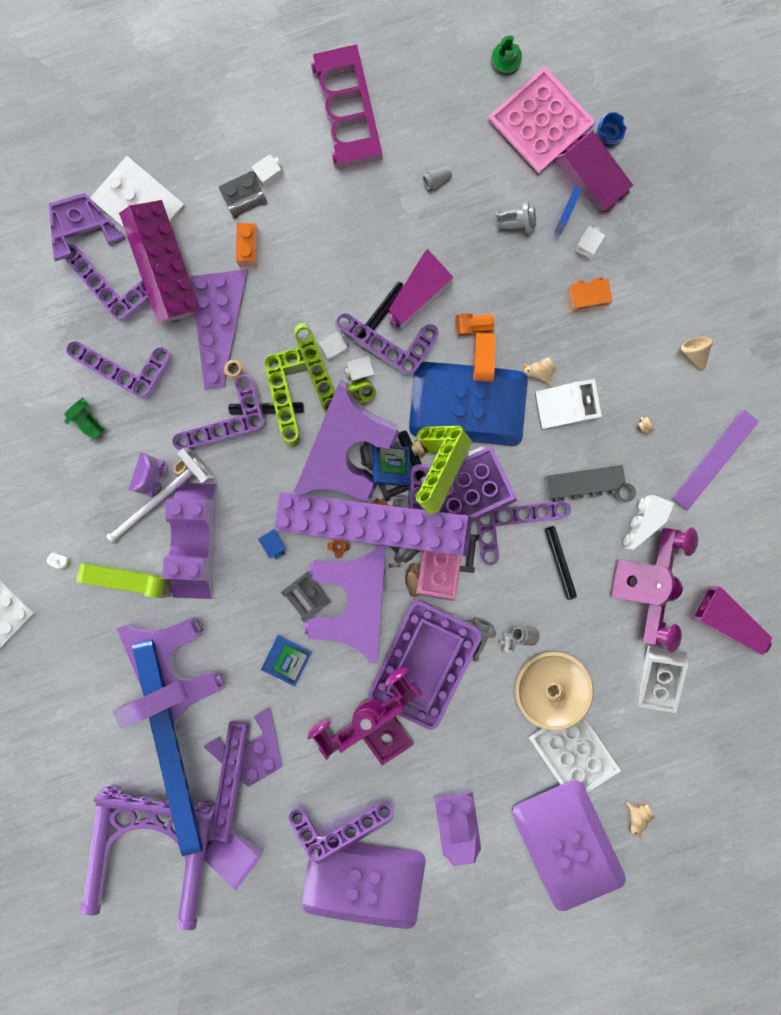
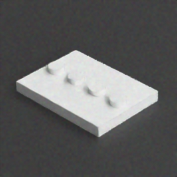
[90,156,185,228]
[529,717,621,793]

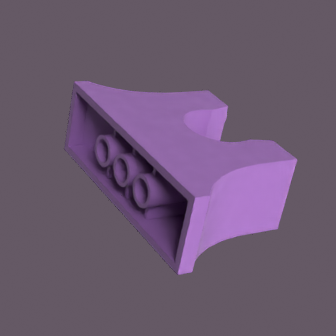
[294,380,399,502]
[162,483,217,599]
[305,545,386,664]
[117,617,226,730]

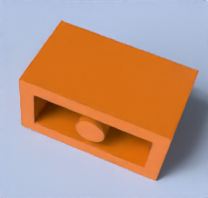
[236,223,258,266]
[568,277,613,312]

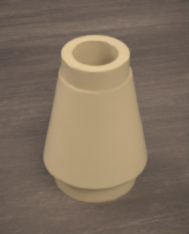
[224,360,243,379]

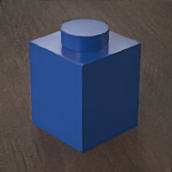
[258,529,288,560]

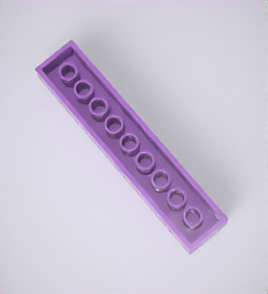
[275,492,473,557]

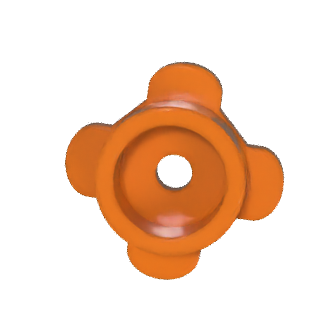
[327,539,350,558]

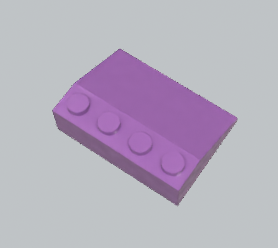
[421,445,518,522]

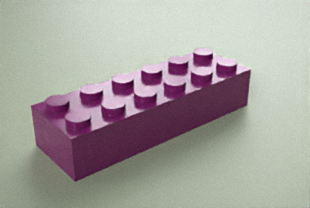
[119,200,200,324]

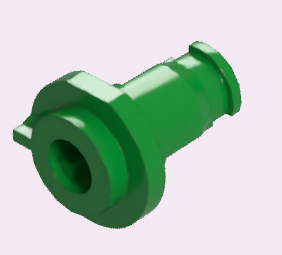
[492,36,522,73]
[63,397,105,442]

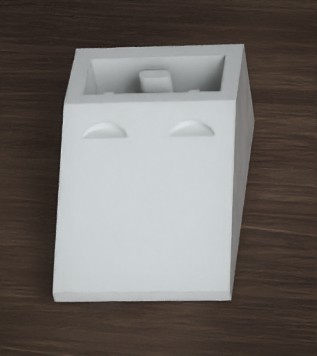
[535,379,602,429]
[623,494,674,550]

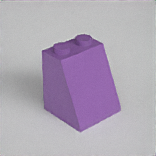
[204,827,264,890]

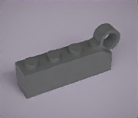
[544,465,636,503]

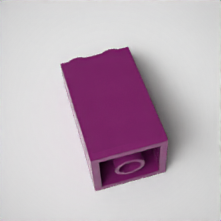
[554,130,634,211]
[389,249,454,331]
[692,586,772,655]

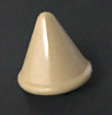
[681,337,713,370]

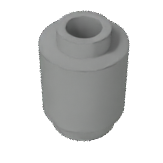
[511,625,540,646]

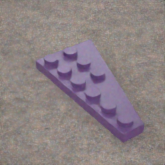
[191,269,248,389]

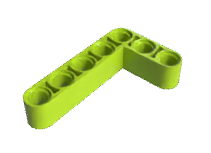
[294,323,376,413]
[264,348,318,448]
[416,426,472,515]
[76,563,171,598]

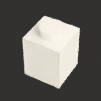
[252,154,283,188]
[575,226,605,259]
[318,331,349,362]
[345,356,374,383]
[385,563,406,591]

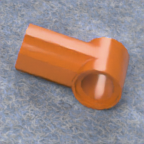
[456,314,494,336]

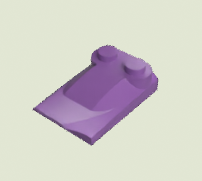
[128,452,167,497]
[434,791,481,866]

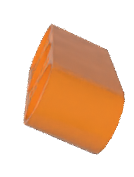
[473,332,495,382]

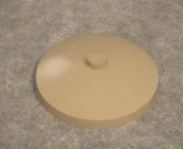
[515,652,594,731]

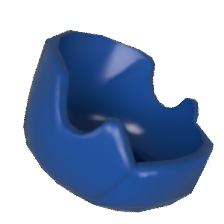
[597,112,627,144]

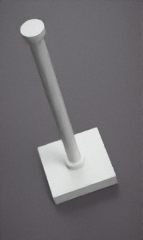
[106,448,216,544]

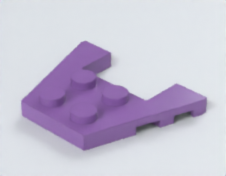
[49,193,125,262]
[204,707,282,787]

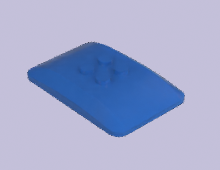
[409,362,528,446]

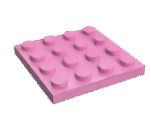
[488,67,595,174]

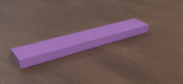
[672,410,759,511]
[210,721,249,843]

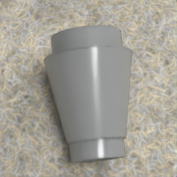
[423,167,452,189]

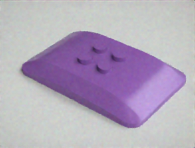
[368,600,482,730]
[512,780,626,911]
[302,836,426,929]

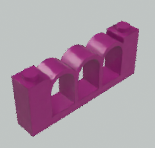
[310,44,383,169]

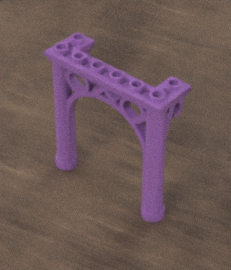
[80,786,215,930]

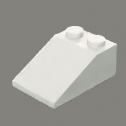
[638,646,688,713]

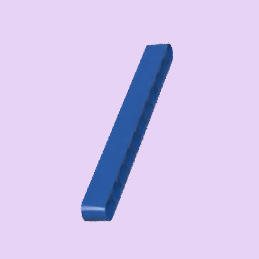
[132,639,203,856]

